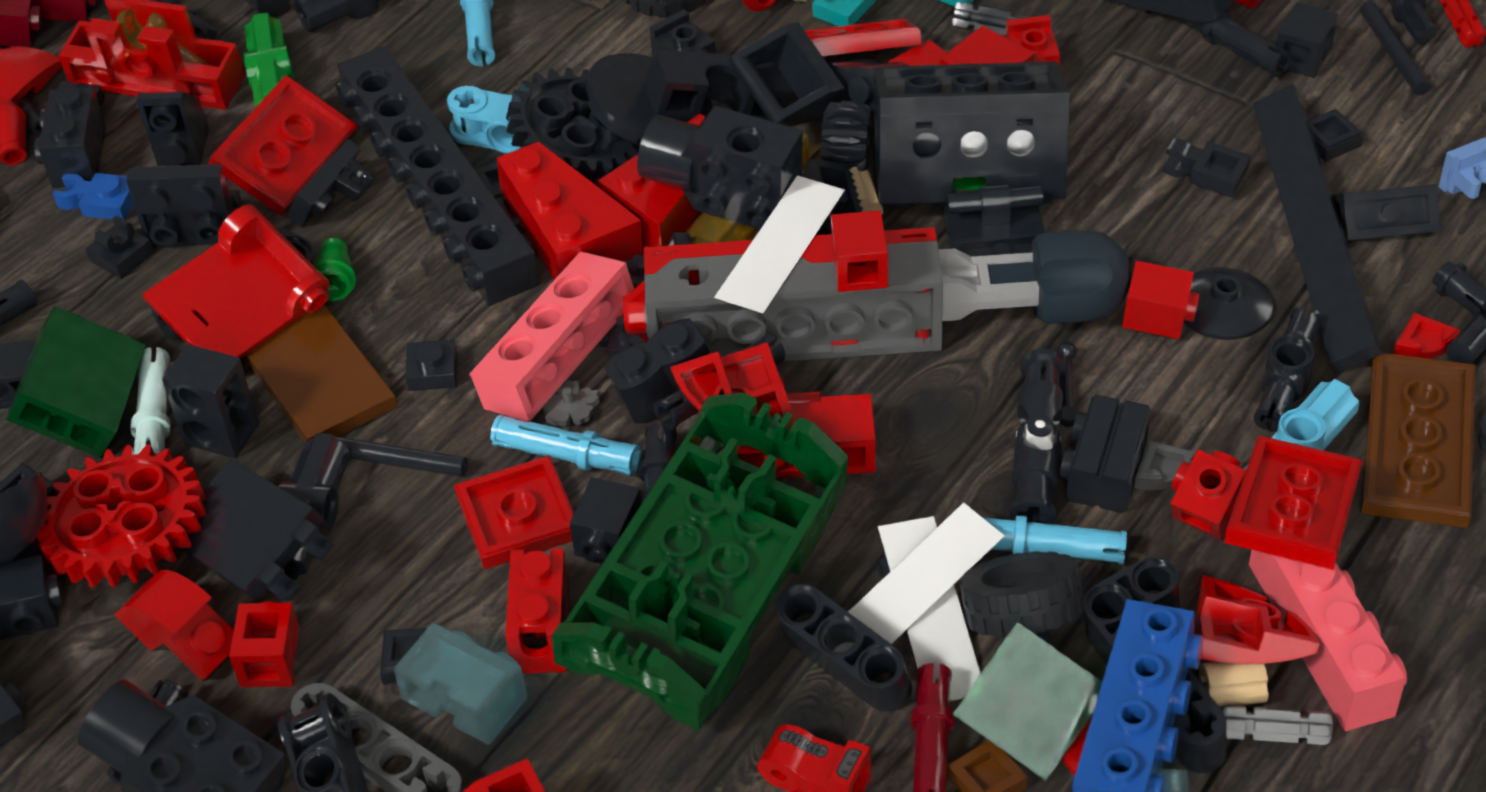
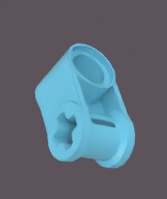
[447,86,521,153]

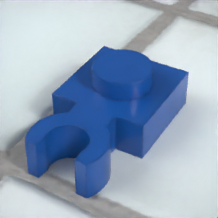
[52,173,134,220]

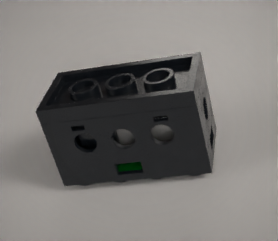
[873,61,1070,209]

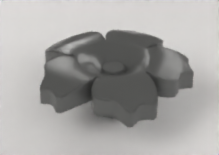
[543,380,600,427]

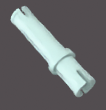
[131,347,170,456]

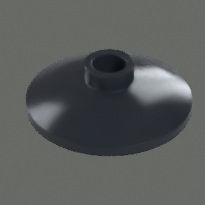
[1184,267,1273,340]

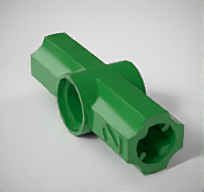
[244,13,294,108]

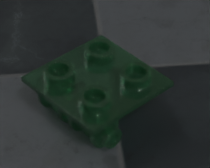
[953,622,1102,780]

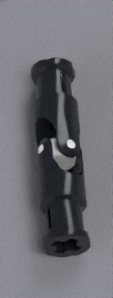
[1009,349,1065,524]

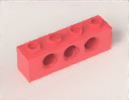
[470,252,634,422]

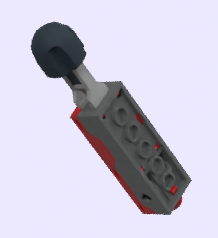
[623,227,1131,361]

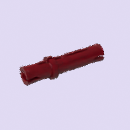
[910,663,955,792]

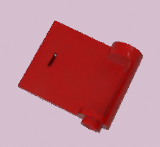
[143,204,330,359]

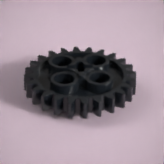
[506,67,641,182]

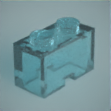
[394,622,527,745]

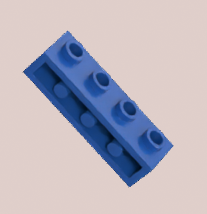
[1072,599,1203,792]

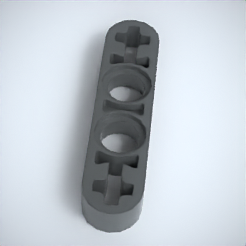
[290,683,464,792]

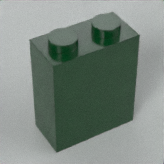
[6,306,146,458]

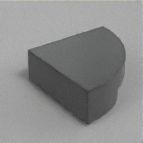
[1134,440,1196,491]

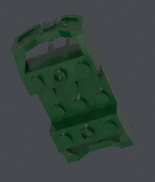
[552,393,848,731]

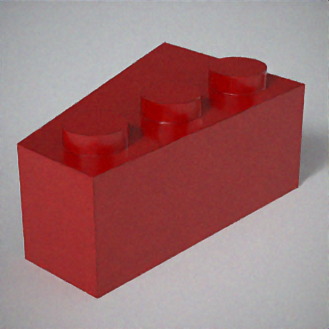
[598,114,705,250]
[497,141,643,280]

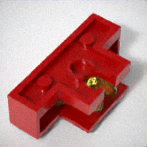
[58,0,245,110]

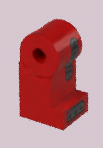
[757,724,872,792]

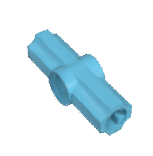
[1244,379,1359,470]

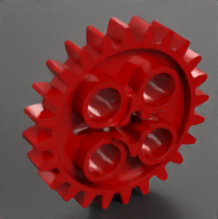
[37,445,206,588]

